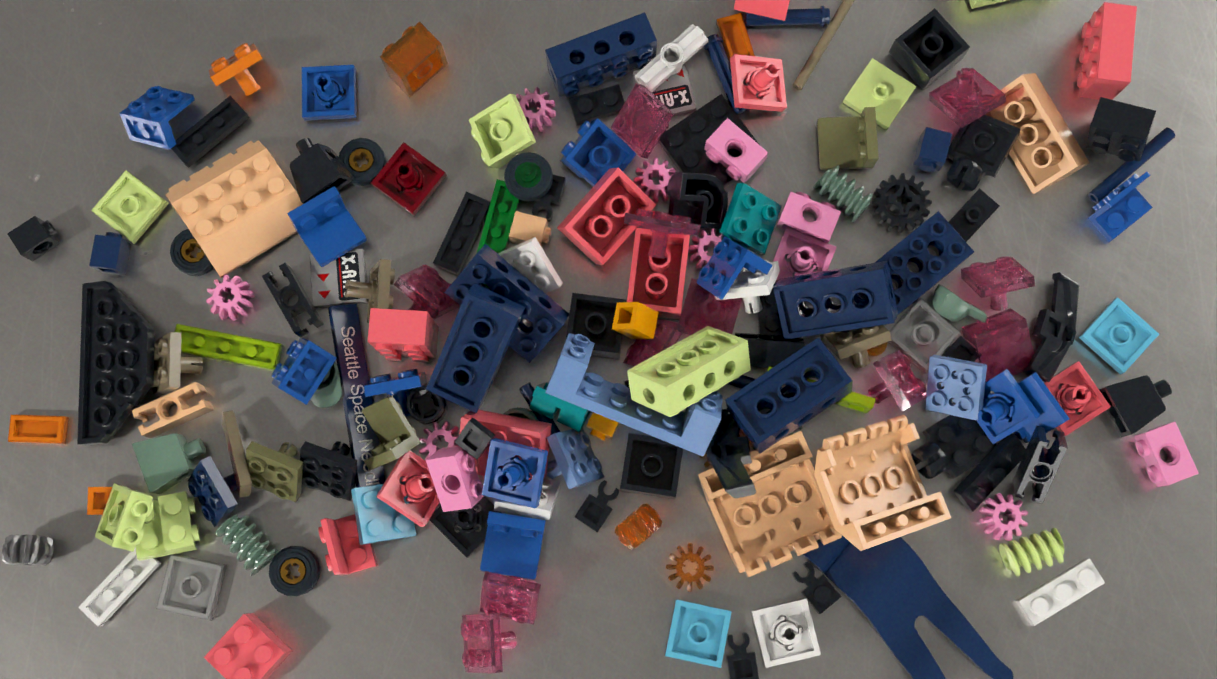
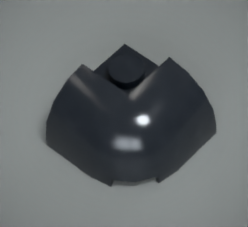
[666,172,728,229]

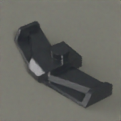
[1022,272,1080,382]
[706,408,756,498]

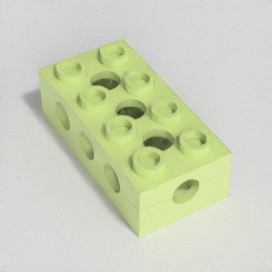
[627,326,751,417]

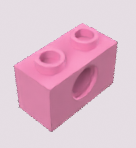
[704,118,768,183]
[776,192,841,243]
[1134,422,1199,487]
[426,446,484,512]

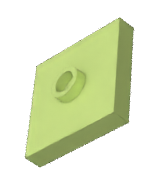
[842,58,916,131]
[91,170,169,244]

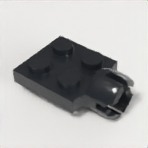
[947,109,1020,192]
[911,415,997,479]

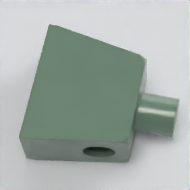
[132,433,206,494]

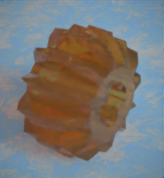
[615,504,662,550]
[666,543,714,592]

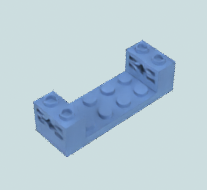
[545,333,723,456]

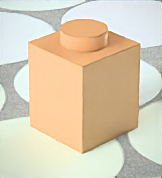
[509,211,552,248]

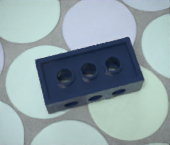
[545,12,657,97]
[858,211,974,326]
[444,244,569,363]
[773,261,898,339]
[426,283,526,413]
[725,337,853,454]

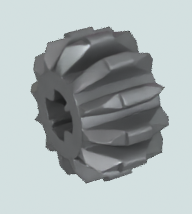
[2,534,54,566]

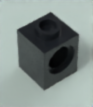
[7,216,60,261]

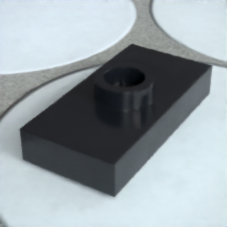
[949,188,1000,242]

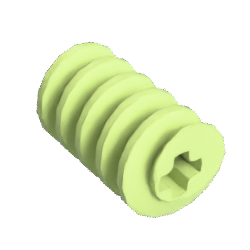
[999,528,1065,577]

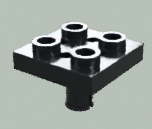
[300,441,357,501]
[429,496,502,558]

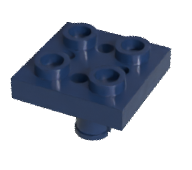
[188,456,238,527]

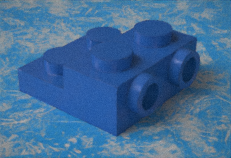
[560,118,637,187]

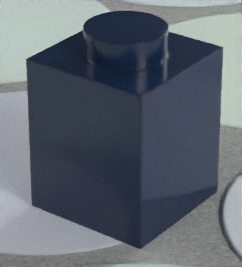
[913,127,952,172]
[89,232,131,275]

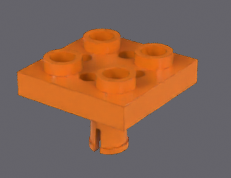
[209,43,263,96]

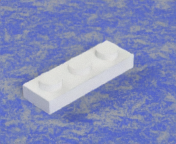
[78,547,161,627]
[1016,558,1105,626]

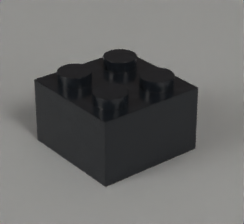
[889,8,970,90]
[1086,97,1156,162]
[566,293,627,359]
[620,433,683,499]

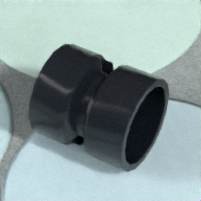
[406,385,448,426]

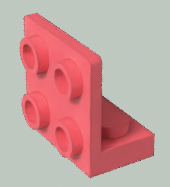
[318,514,378,575]

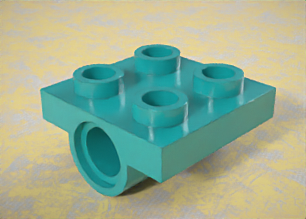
[719,183,782,255]
[529,382,591,432]

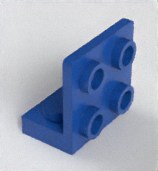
[119,86,195,150]
[1088,172,1153,242]
[287,186,367,267]
[696,236,773,300]
[271,338,337,405]
[480,511,546,580]

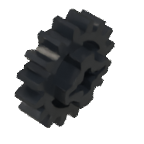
[871,173,932,233]

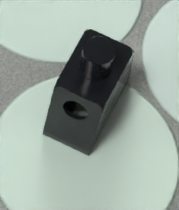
[289,138,354,203]
[1099,375,1172,437]

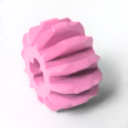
[516,87,556,132]
[633,158,676,204]
[688,228,726,271]
[206,275,254,321]
[419,421,459,461]
[979,493,1028,541]

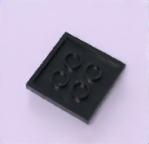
[657,94,768,188]

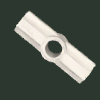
[635,24,708,94]

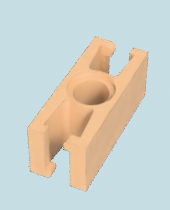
[131,382,214,438]

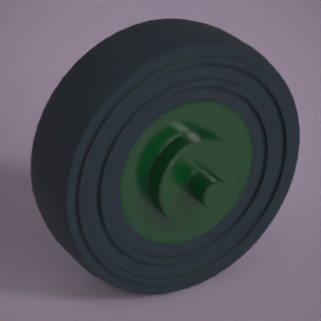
[504,152,553,201]

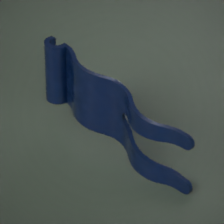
[802,536,1013,679]

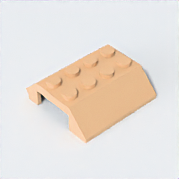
[165,140,303,278]
[814,415,951,551]
[698,431,842,578]

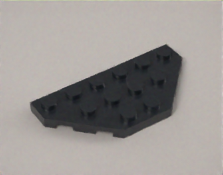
[77,281,155,445]

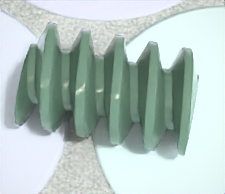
[813,165,873,223]
[215,514,278,576]

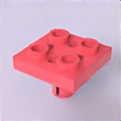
[730,54,787,112]
[1044,361,1111,436]
[376,450,440,527]

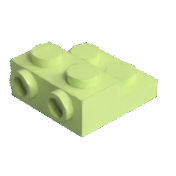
[468,93,536,169]
[95,483,153,552]
[136,491,200,561]

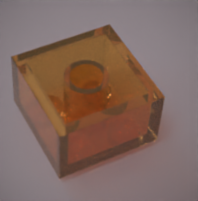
[380,21,448,98]

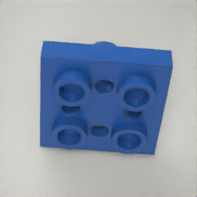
[302,65,357,121]
[364,369,427,417]
[977,369,1041,444]
[482,438,548,508]

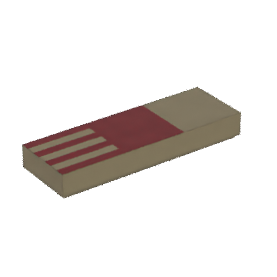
[222,410,252,498]

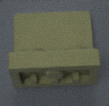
[817,107,879,170]
[362,395,421,470]

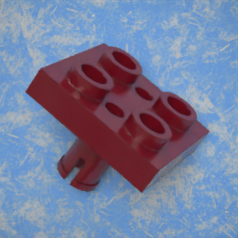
[371,142,447,216]

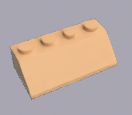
[980,73,1090,194]

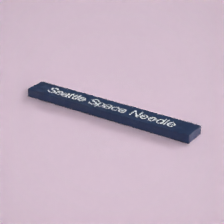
[328,304,386,488]

